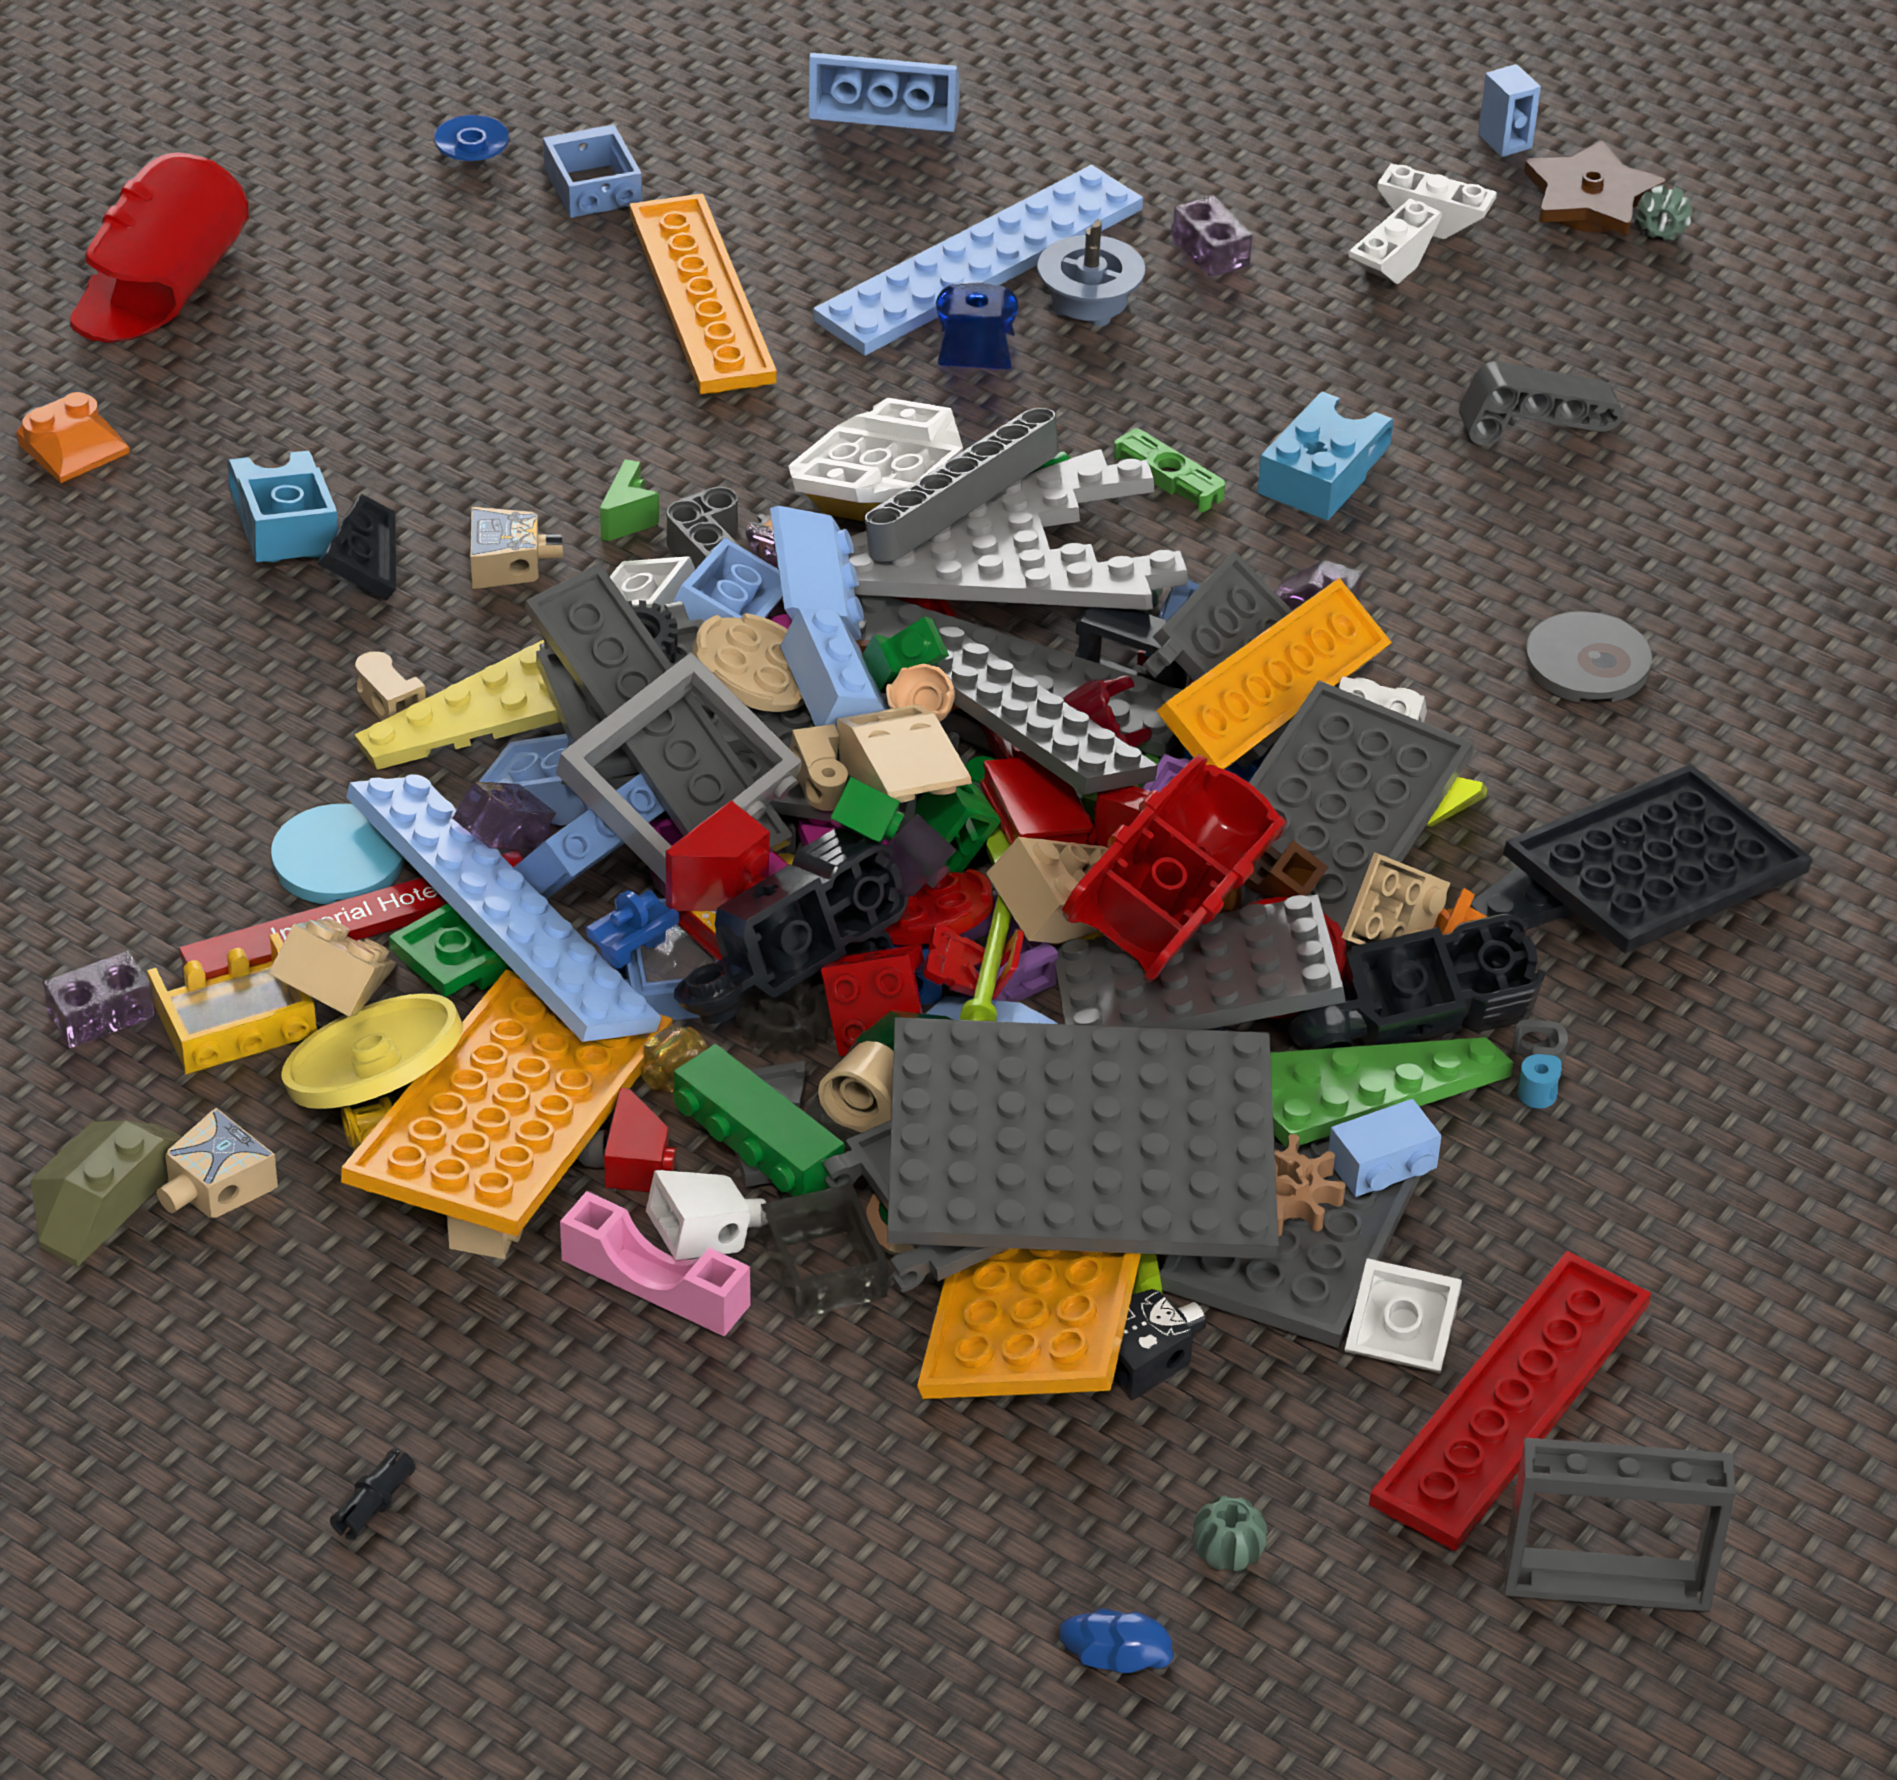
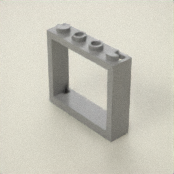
[556,652,802,884]

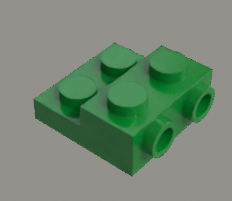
[389,903,514,997]

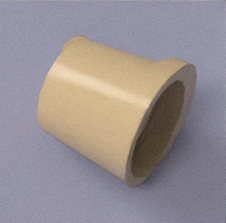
[818,1041,894,1134]

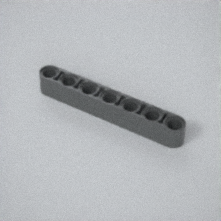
[865,408,1059,561]

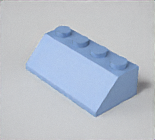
[809,53,960,132]

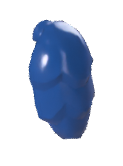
[1060,1608,1174,1673]

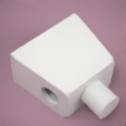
[646,1170,768,1260]

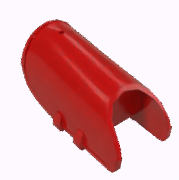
[70,153,249,343]
[1062,754,1287,982]

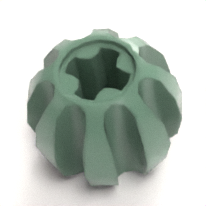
[1636,184,1693,241]
[1192,1495,1268,1572]

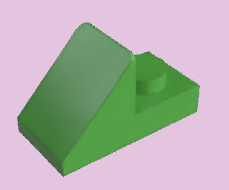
[600,459,660,541]

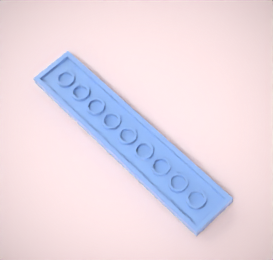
[813,165,1143,356]
[346,775,661,1042]

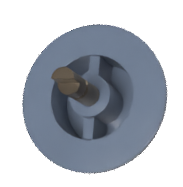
[1038,219,1145,326]

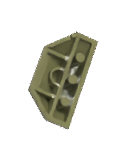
[31,1121,183,1267]

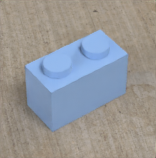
[1478,64,1541,157]
[1328,1099,1441,1197]

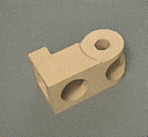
[355,651,426,721]
[790,724,848,811]

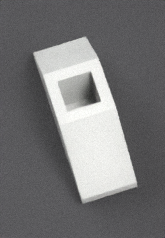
[1377,164,1497,239]
[1349,199,1442,284]

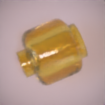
[640,1025,708,1093]

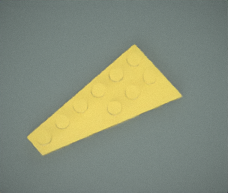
[355,640,560,770]

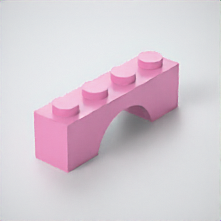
[560,1191,750,1337]

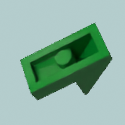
[862,616,949,693]

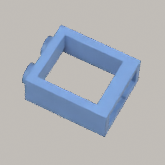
[543,125,642,218]

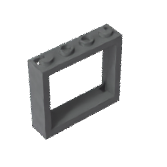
[1504,1438,1736,1612]

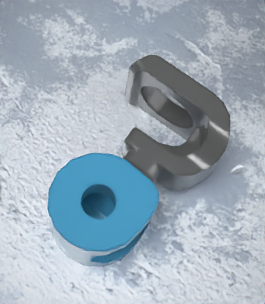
[1512,1020,1568,1109]

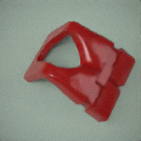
[923,923,1024,1000]

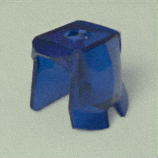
[936,282,1019,370]

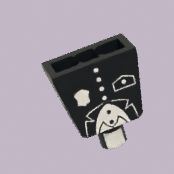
[1113,1289,1206,1401]

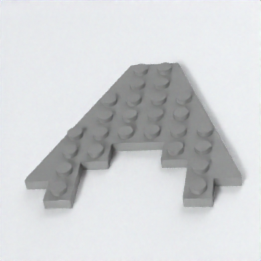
[848,449,1188,610]

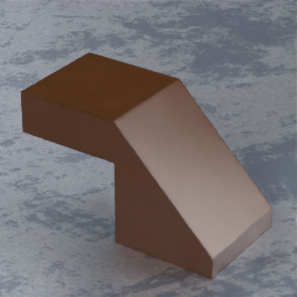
[1243,840,1328,898]

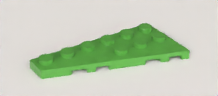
[1270,1037,1514,1147]

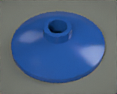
[434,115,509,161]

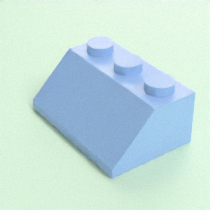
[770,506,864,640]
[673,537,783,622]
[780,608,888,729]

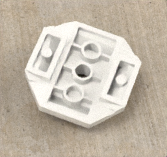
[788,398,964,522]

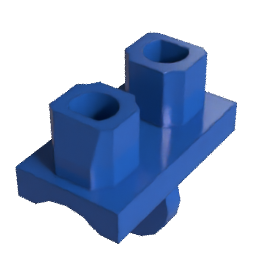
[586,889,679,969]

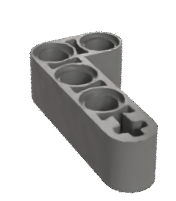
[1459,362,1624,445]
[666,487,741,569]

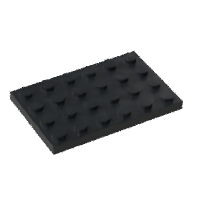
[1503,764,1813,954]

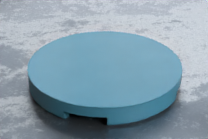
[271,804,405,905]

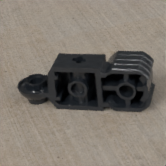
[674,828,909,1024]
[1286,913,1546,1050]

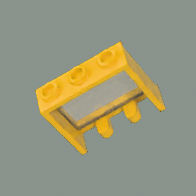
[147,933,317,1074]

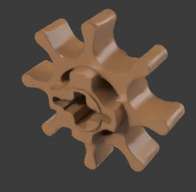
[1275,1134,1345,1237]

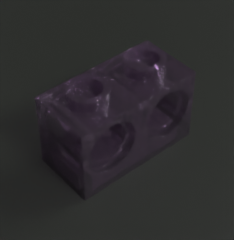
[1171,195,1252,278]
[452,782,556,849]
[43,951,155,1048]

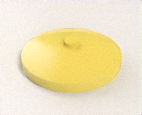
[281,994,463,1109]

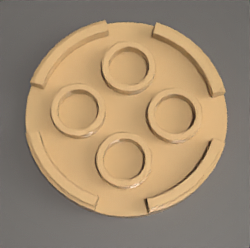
[692,613,805,712]

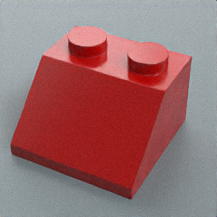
[665,800,770,911]

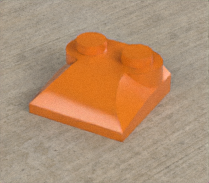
[16,392,130,483]

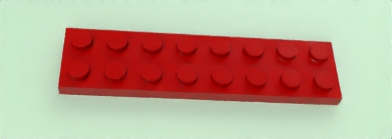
[1369,1251,1651,1551]

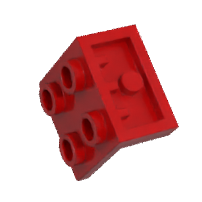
[821,944,924,1056]

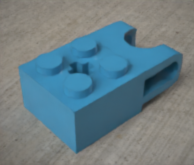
[1257,392,1394,521]
[228,450,337,562]

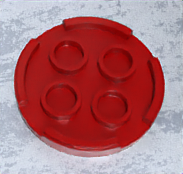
[883,865,995,945]

